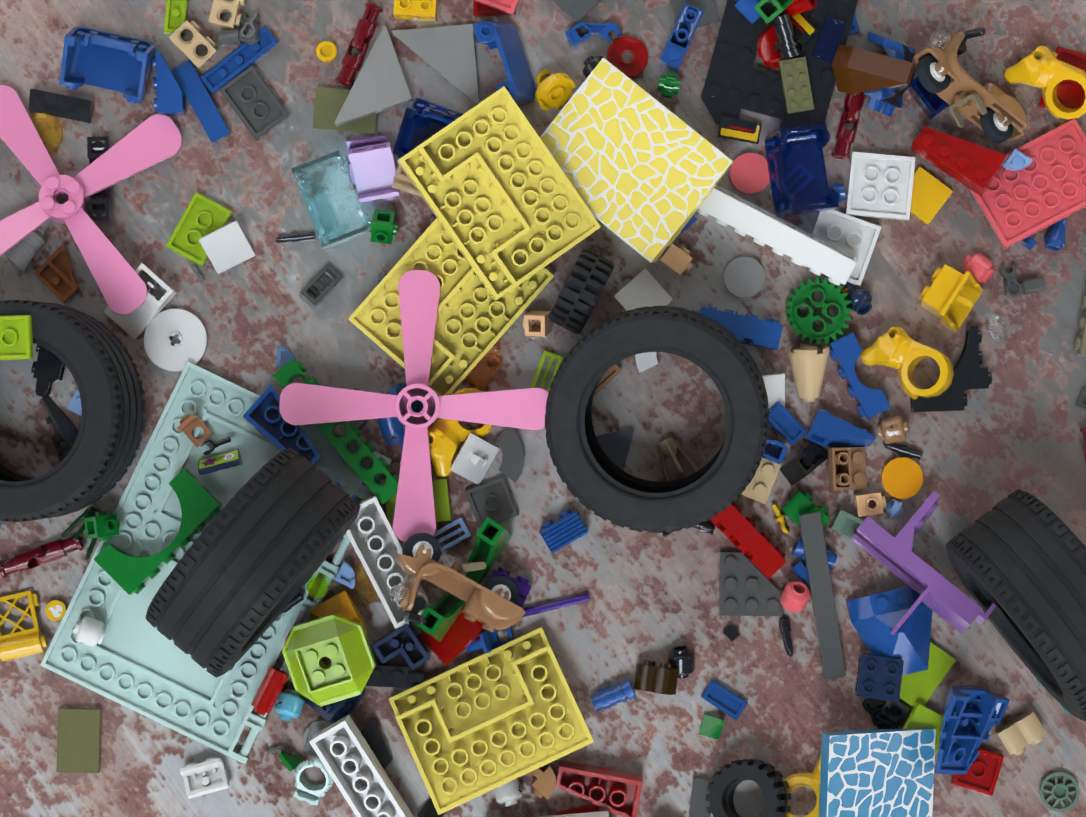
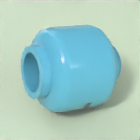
[274,689,305,722]

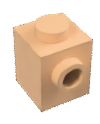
[659,243,693,277]
[523,310,552,337]
[853,492,886,517]

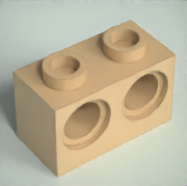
[209,0,246,30]
[169,20,216,68]

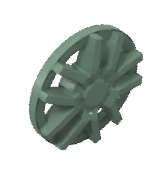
[1039,772,1080,812]

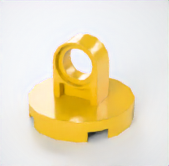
[535,70,576,111]

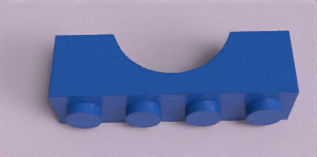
[828,332,891,419]

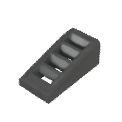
[299,263,343,310]

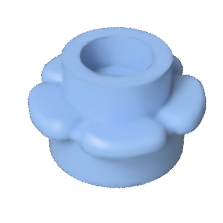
[884,499,903,519]

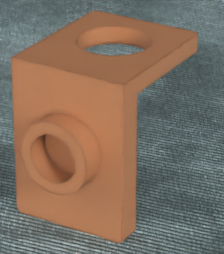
[177,414,213,447]

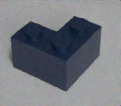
[371,624,431,670]

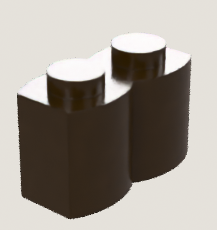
[634,660,678,695]

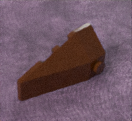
[832,44,916,95]

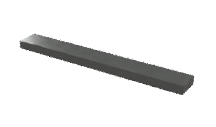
[798,511,846,680]

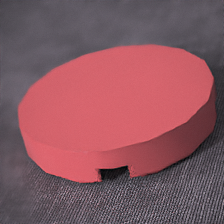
[729,153,771,195]

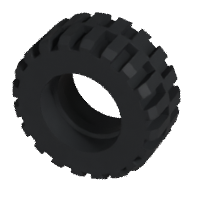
[548,249,615,334]
[706,759,792,817]

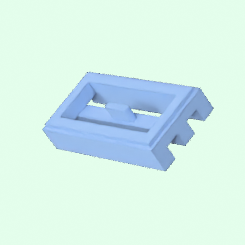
[433,517,471,552]

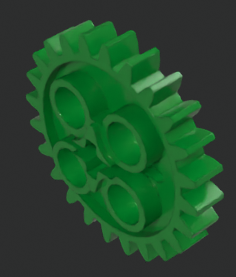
[784,276,854,345]

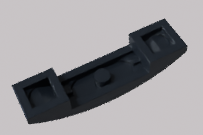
[87,136,112,221]

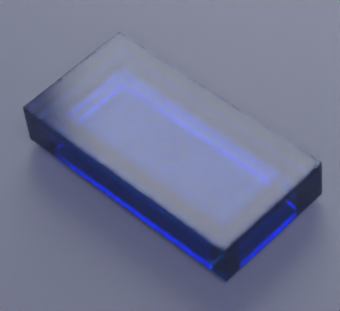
[811,16,846,63]

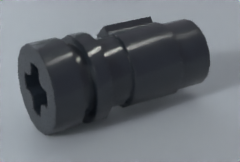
[773,13,801,59]

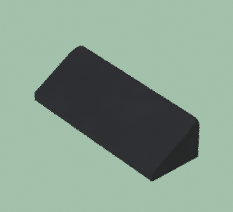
[29,89,95,123]

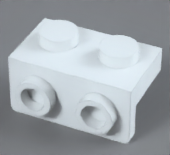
[180,757,229,799]

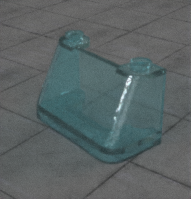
[291,150,372,251]

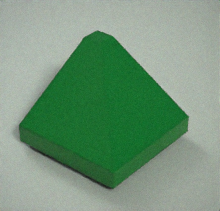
[699,714,725,740]
[278,751,304,771]

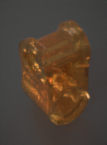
[465,352,503,391]

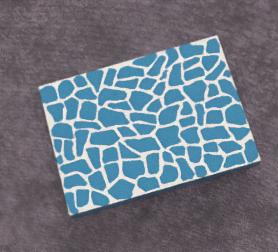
[819,728,936,817]

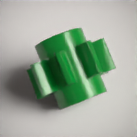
[657,71,681,98]

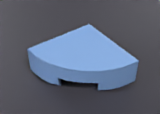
[1003,149,1033,171]
[334,561,356,589]

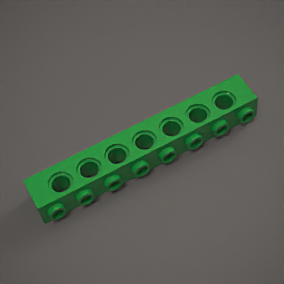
[273,359,399,505]

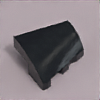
[862,698,911,729]

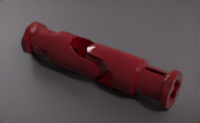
[335,3,383,87]
[831,92,865,161]
[0,534,84,578]

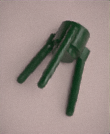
[61,506,100,560]

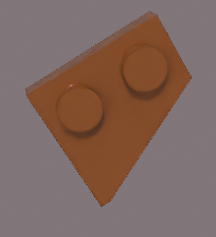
[33,245,79,304]

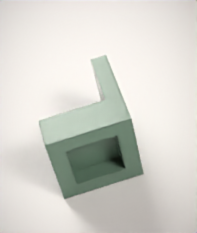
[829,509,863,538]

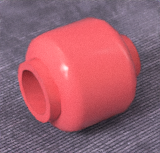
[962,253,995,284]
[780,581,811,613]

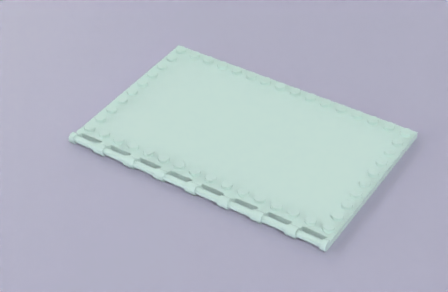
[40,361,392,764]

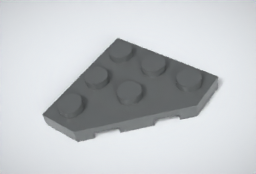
[719,552,783,616]

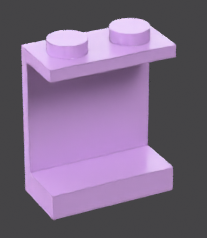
[349,142,400,204]

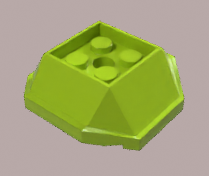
[282,613,376,707]

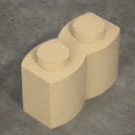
[995,710,1047,756]

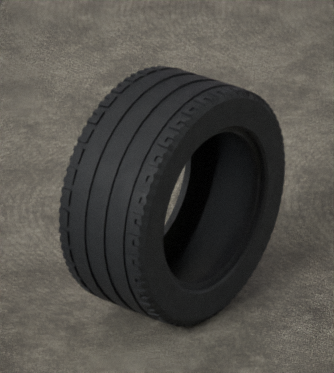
[0,300,146,522]
[545,306,769,533]
[145,447,360,678]
[946,489,1086,721]

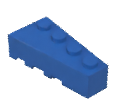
[698,305,783,350]
[243,385,321,466]

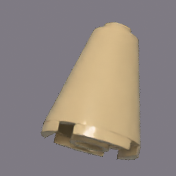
[787,344,830,402]

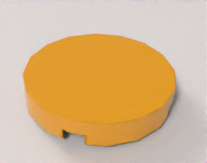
[881,457,923,499]

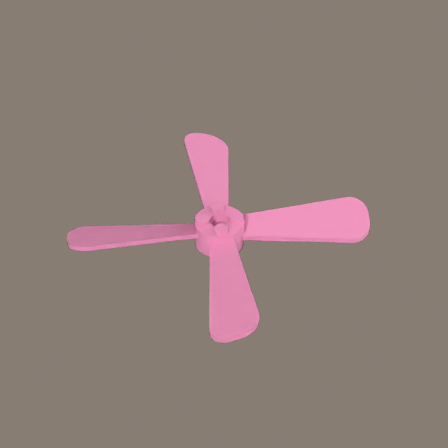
[0,85,182,315]
[280,270,549,542]

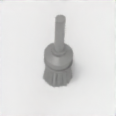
[2,197,68,272]

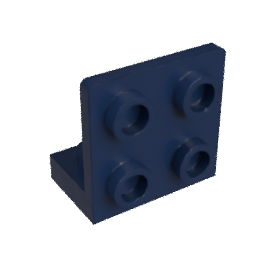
[854,653,904,702]
[302,691,366,723]

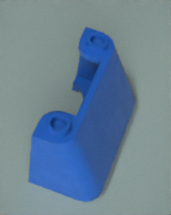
[473,21,536,107]
[59,27,155,103]

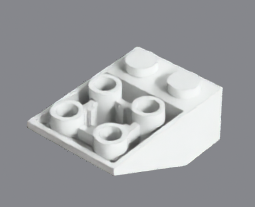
[104,263,177,340]

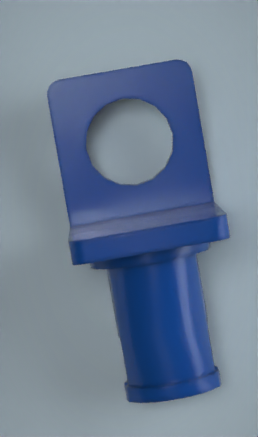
[466,627,515,654]

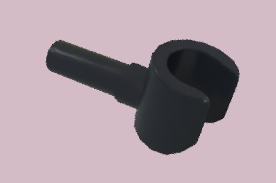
[200,437,231,455]

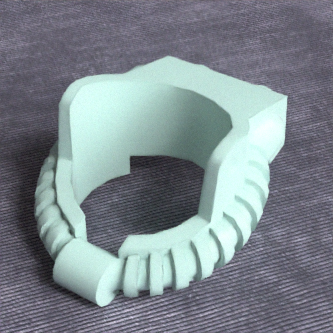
[293,758,334,805]

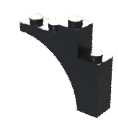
[910,326,992,413]

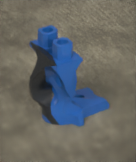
[864,32,916,117]

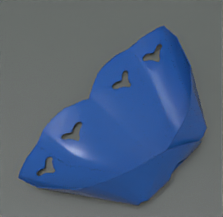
[378,383,423,446]

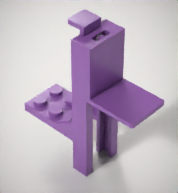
[851,491,996,635]

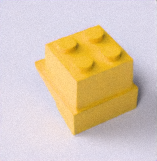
[919,264,983,333]

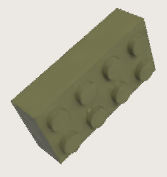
[778,57,814,114]

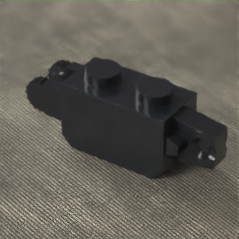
[31,345,66,397]
[366,663,425,688]

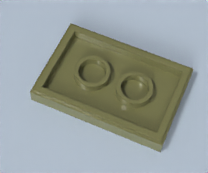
[312,87,377,135]
[56,708,101,773]

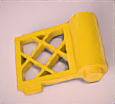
[0,590,48,662]

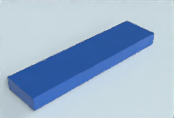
[200,26,279,95]
[172,60,231,144]

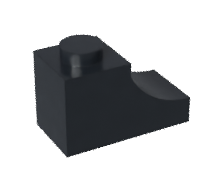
[780,442,828,486]

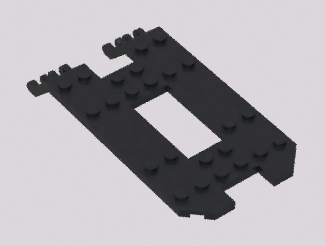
[701,0,858,145]

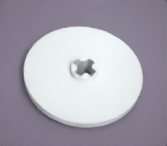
[144,309,207,372]

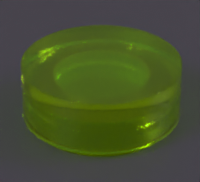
[307,577,329,599]

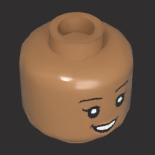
[877,415,910,444]

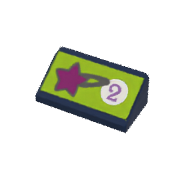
[198,449,243,475]

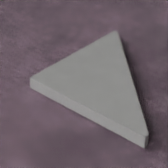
[392,24,479,105]
[335,25,412,127]

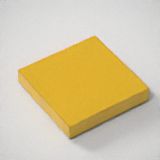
[910,167,953,225]

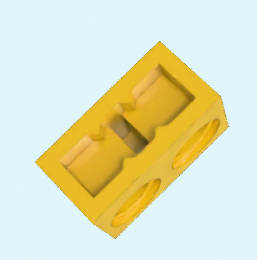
[393,0,438,22]

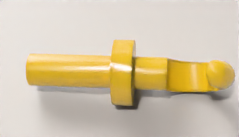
[771,503,790,534]

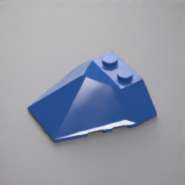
[846,586,933,675]
[935,685,1010,774]

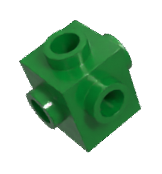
[367,209,398,244]
[84,511,120,542]

